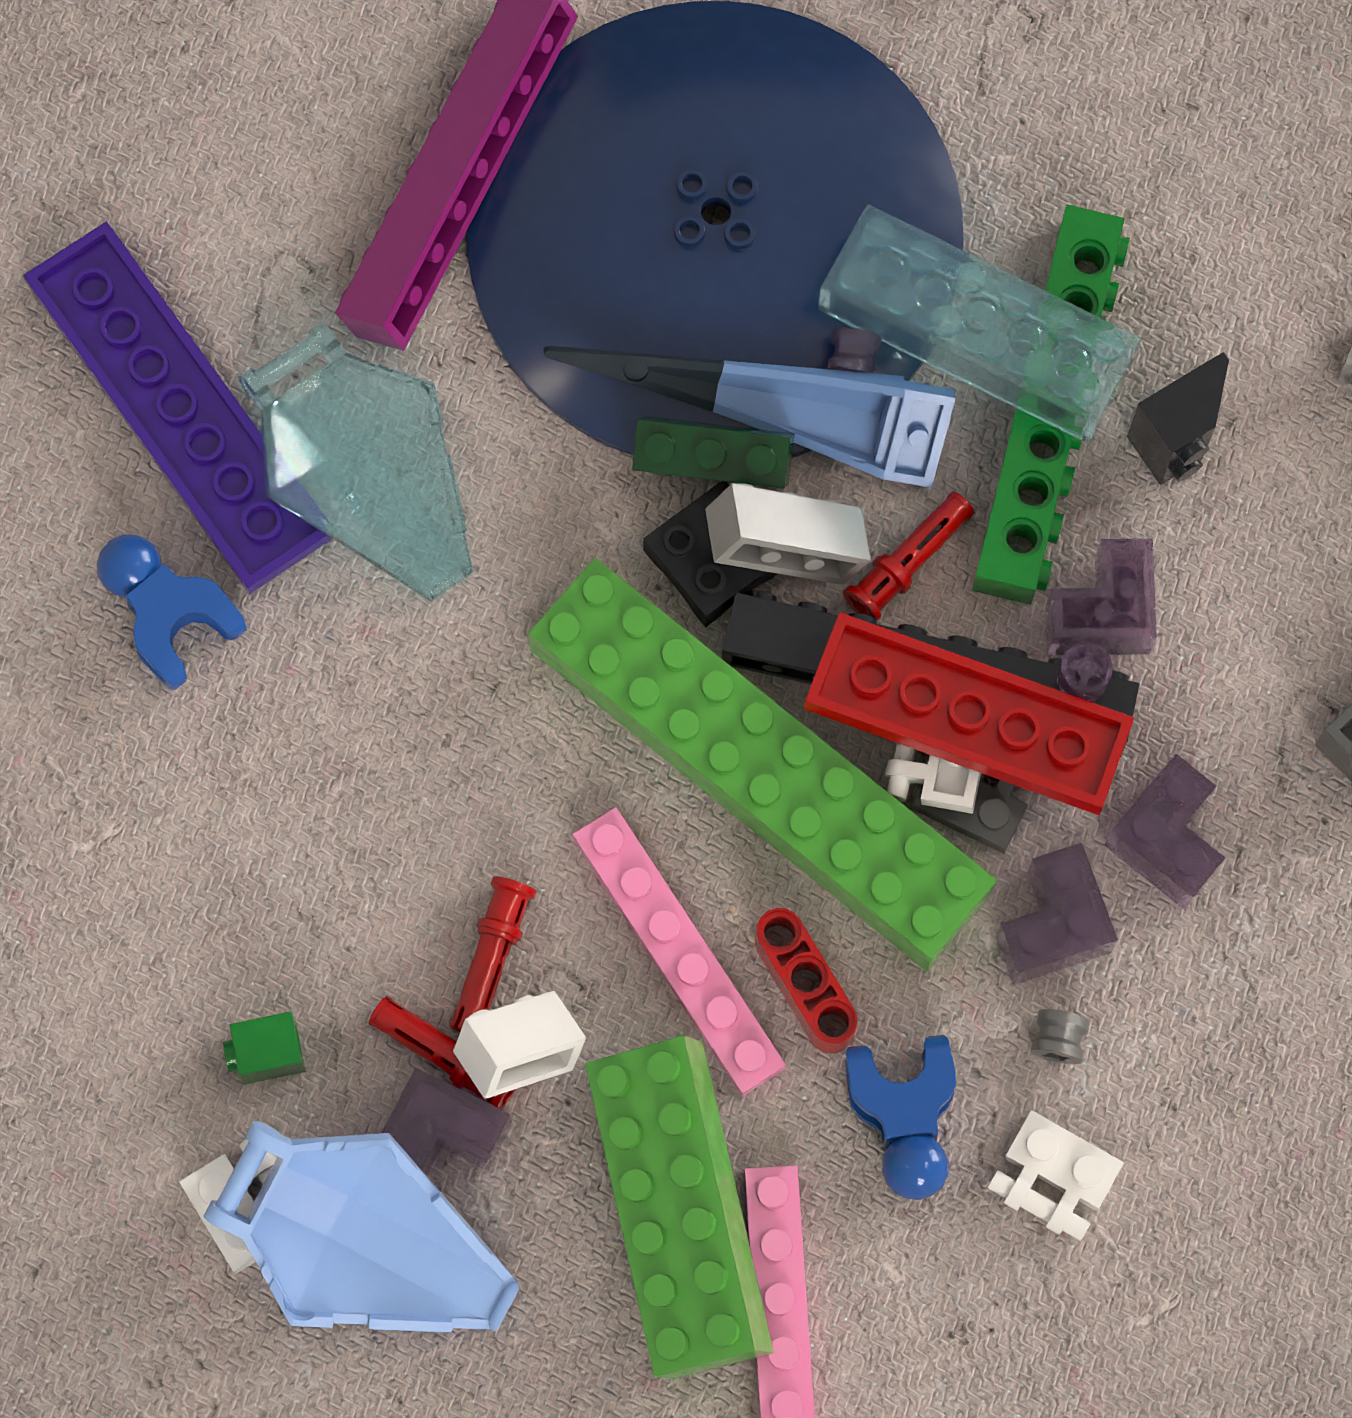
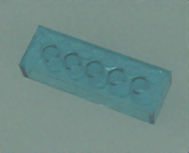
[818,204,1142,444]

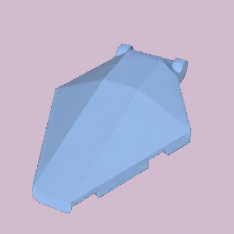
[203,1121,519,1333]

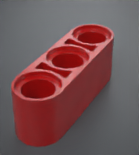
[755,908,857,1054]

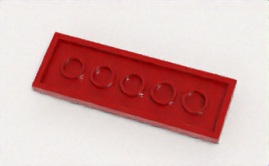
[803,612,1135,816]

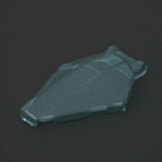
[238,322,474,601]

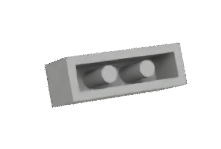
[705,483,871,585]

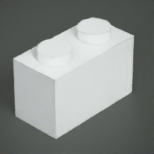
[453,991,586,1099]

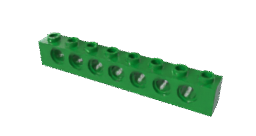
[972,204,1130,605]

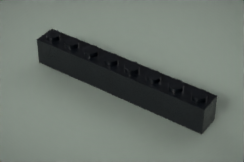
[722,590,1140,753]

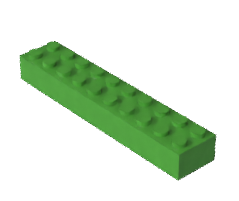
[528,558,997,972]

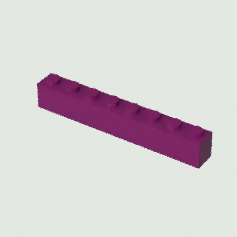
[335,0,578,351]

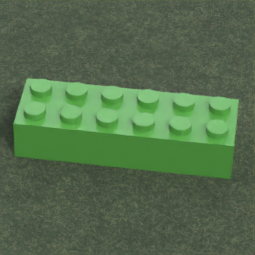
[585,1035,774,1379]

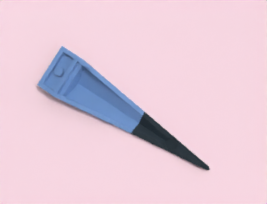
[543,346,956,488]

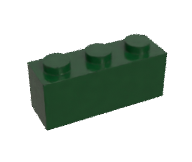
[632,416,795,489]

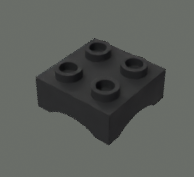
[643,481,778,627]

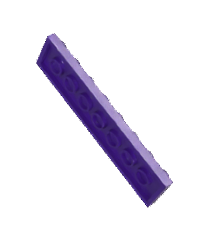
[23,221,334,594]

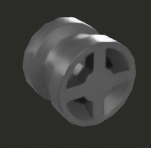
[1030,1009,1090,1064]

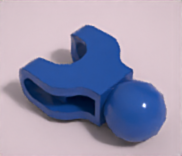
[96,534,247,690]
[845,1034,957,1200]

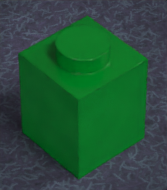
[223,1011,306,1085]

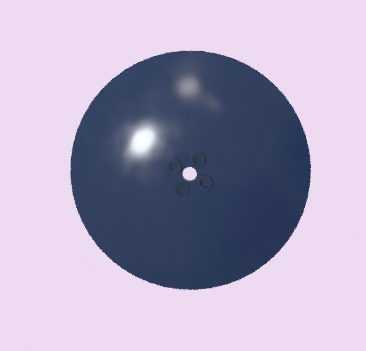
[467,1,964,458]

